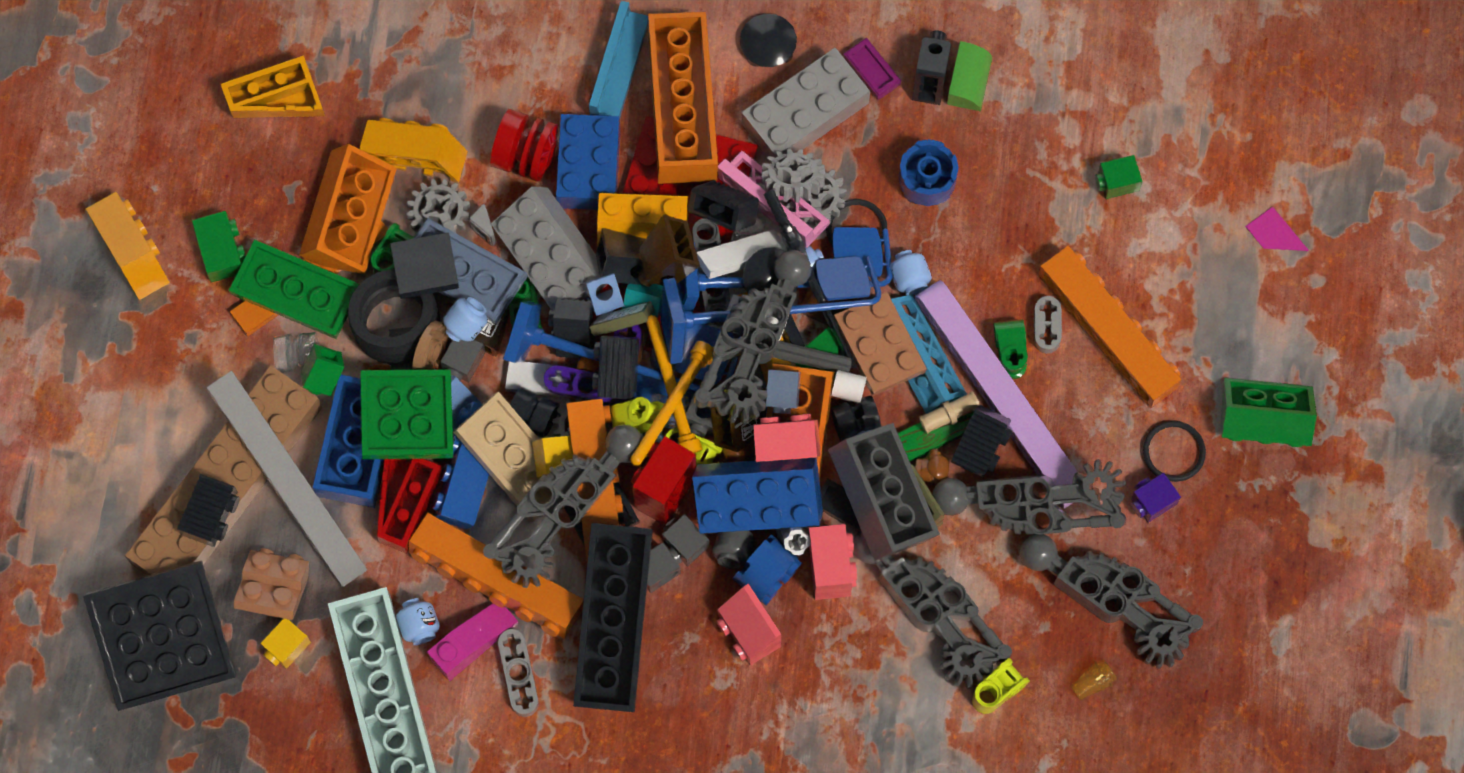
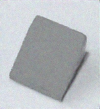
[470,204,496,246]

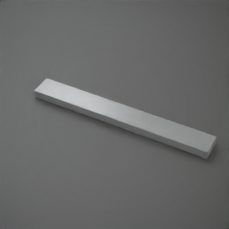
[206,371,367,587]

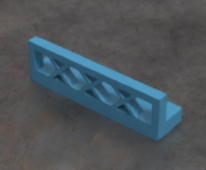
[589,1,648,118]
[891,294,967,414]

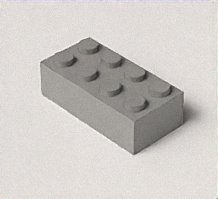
[742,48,870,158]
[491,187,608,309]

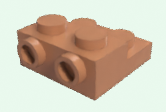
[234,548,309,620]

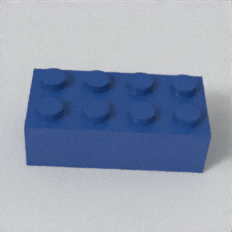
[313,375,384,508]
[692,457,823,534]

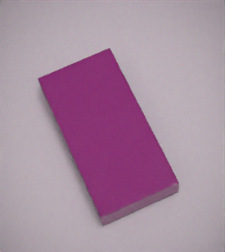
[843,37,901,100]

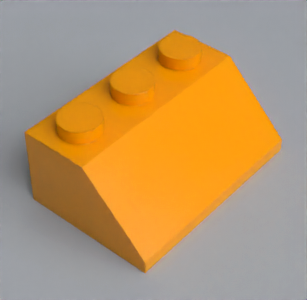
[597,193,688,246]

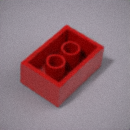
[631,436,697,526]

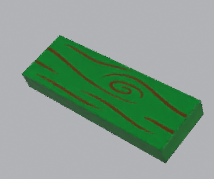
[898,411,974,462]

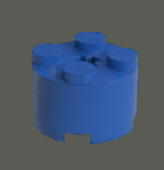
[898,139,959,206]
[732,534,802,606]

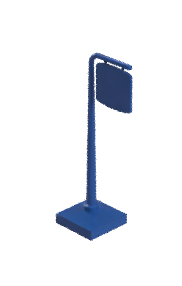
[677,227,892,312]
[660,256,881,364]
[503,301,741,391]

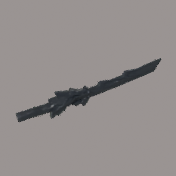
[764,189,852,365]

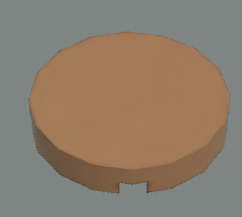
[412,320,449,370]

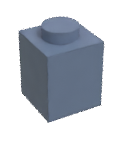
[766,370,801,414]

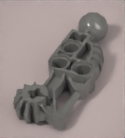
[694,250,812,425]
[483,424,643,588]
[932,459,1127,535]
[853,530,1012,689]
[1020,534,1203,669]

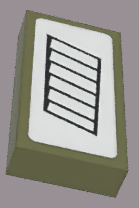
[590,301,654,336]

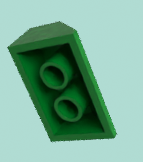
[1221,378,1317,447]

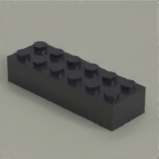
[573,523,653,712]

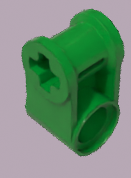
[371,223,416,274]
[993,319,1028,379]

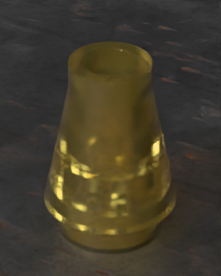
[1071,659,1118,701]

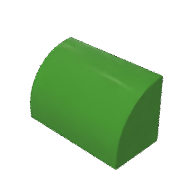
[947,41,992,111]

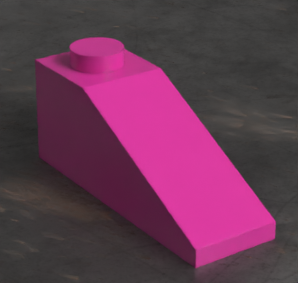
[427,604,519,681]

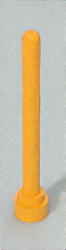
[646,315,703,453]
[631,341,714,465]

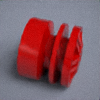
[490,109,558,182]

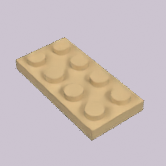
[453,392,552,522]

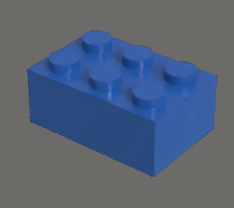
[556,114,621,210]

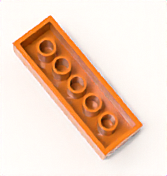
[647,12,718,184]

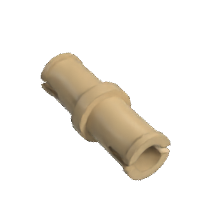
[919,391,980,434]

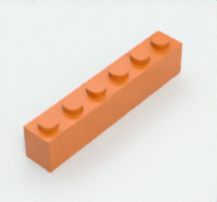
[1039,245,1182,408]
[566,399,625,563]
[409,513,584,639]

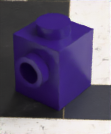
[1131,473,1181,523]

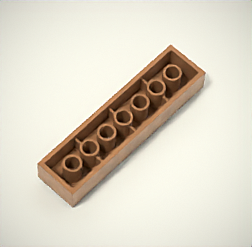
[125,365,323,576]

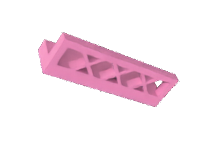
[718,151,830,248]

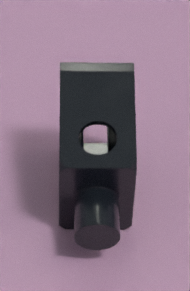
[912,30,951,105]
[595,228,645,285]

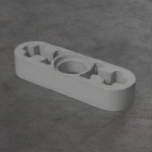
[498,629,539,717]

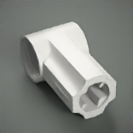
[831,370,867,403]
[776,527,810,555]

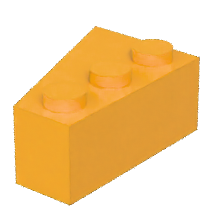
[221,55,325,118]
[359,118,468,183]
[86,192,170,300]

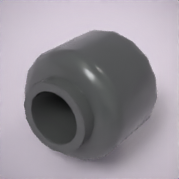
[712,530,755,569]

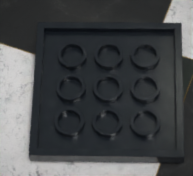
[83,560,236,711]

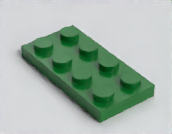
[229,239,359,339]

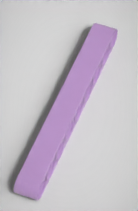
[915,280,1077,509]

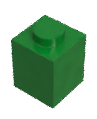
[1095,155,1143,199]
[300,344,344,396]

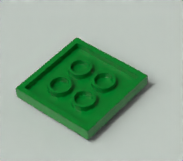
[360,370,453,459]

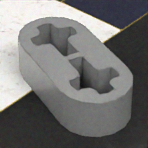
[1034,296,1062,354]

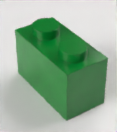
[192,211,246,283]

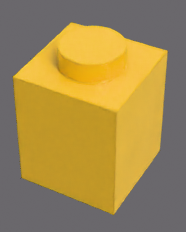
[532,436,573,478]
[260,619,311,669]

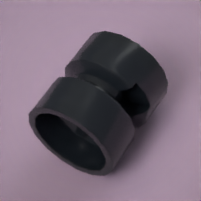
[510,387,560,438]
[831,395,882,442]

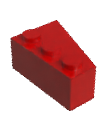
[377,459,442,554]

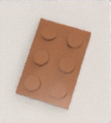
[834,292,927,396]

